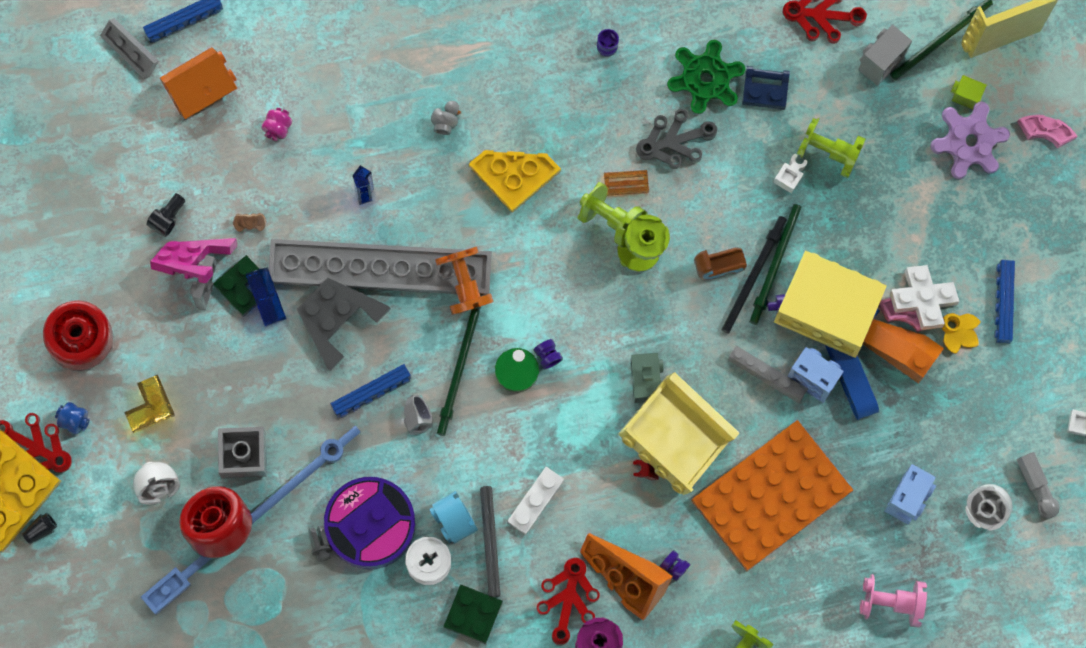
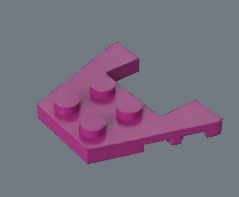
[150,238,237,283]

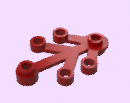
[782,0,867,44]
[0,413,72,473]
[536,558,600,646]

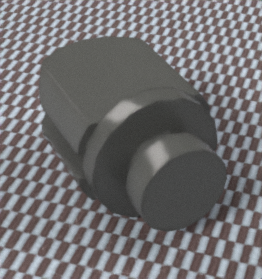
[309,525,332,562]

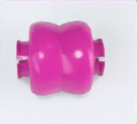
[261,108,293,141]

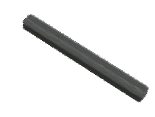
[480,486,501,598]

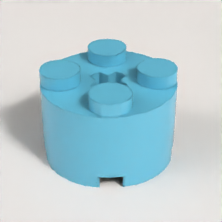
[429,491,478,544]

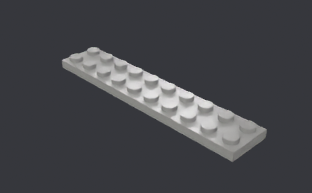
[268,239,492,296]

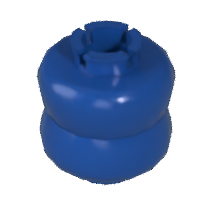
[55,402,90,434]

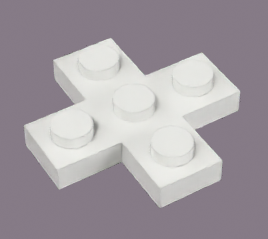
[889,265,959,330]

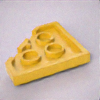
[469,150,561,213]

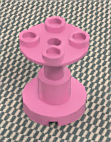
[859,574,927,628]

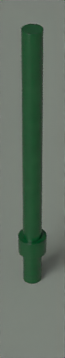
[890,0,993,80]
[749,204,802,325]
[436,308,480,436]

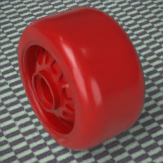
[43,300,113,371]
[179,486,252,558]

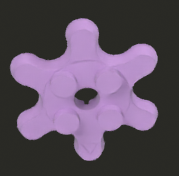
[930,102,1010,179]

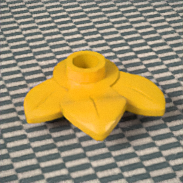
[942,313,981,354]

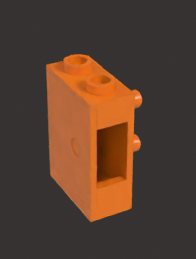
[160,47,237,119]

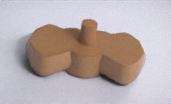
[233,213,267,232]

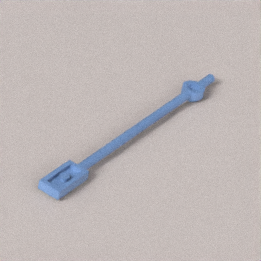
[141,426,361,615]

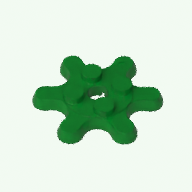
[667,40,746,114]

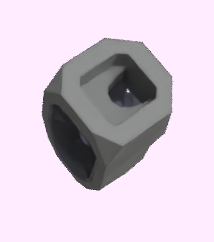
[404,395,433,435]

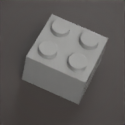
[858,24,912,86]
[218,427,267,479]

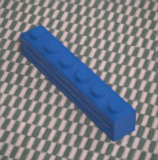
[143,0,223,43]
[994,260,1015,344]
[330,364,411,418]

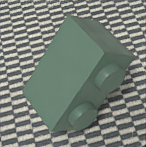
[630,353,664,403]

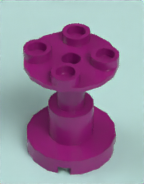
[575,617,623,648]

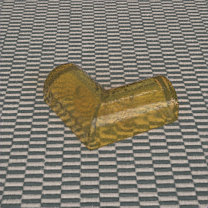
[124,374,175,434]

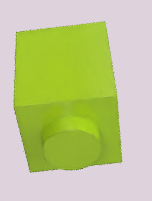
[951,75,987,110]

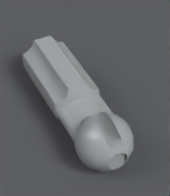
[1016,452,1060,519]

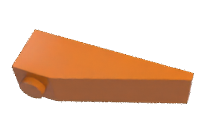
[863,319,944,384]
[580,533,673,620]

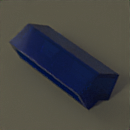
[352,165,374,205]
[246,267,286,327]

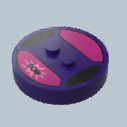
[324,477,415,569]

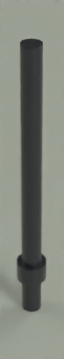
[721,216,787,334]

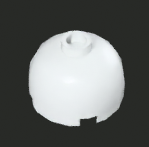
[133,462,180,505]
[966,484,1012,531]

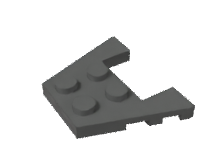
[297,278,391,371]

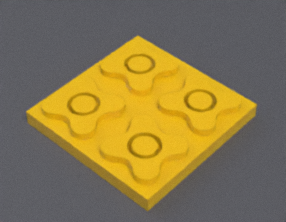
[0,429,62,552]

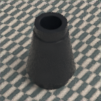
[22,513,58,544]

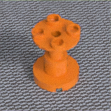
[435,247,494,314]

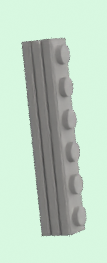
[728,345,808,403]

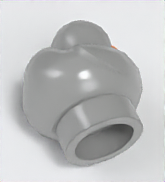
[431,101,461,135]

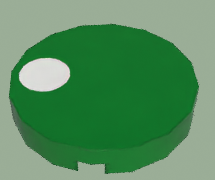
[495,348,539,392]

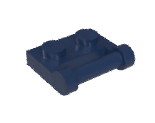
[742,66,790,110]

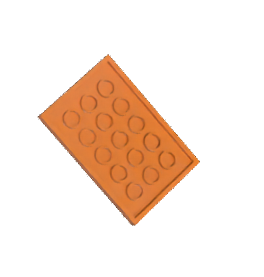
[691,420,853,572]

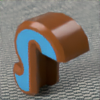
[694,247,747,280]

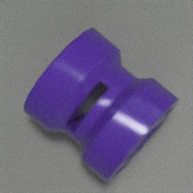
[597,29,619,57]
[533,339,563,369]
[659,550,691,582]

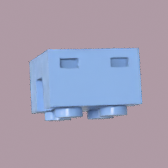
[787,347,844,403]
[884,464,936,524]

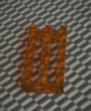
[604,170,649,196]

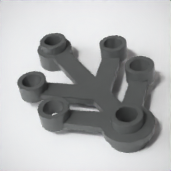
[636,109,717,169]

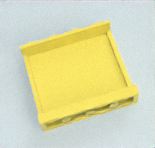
[961,0,1058,58]
[774,250,887,358]
[618,372,739,495]

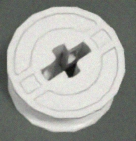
[406,537,451,585]

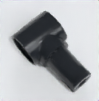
[146,193,186,237]

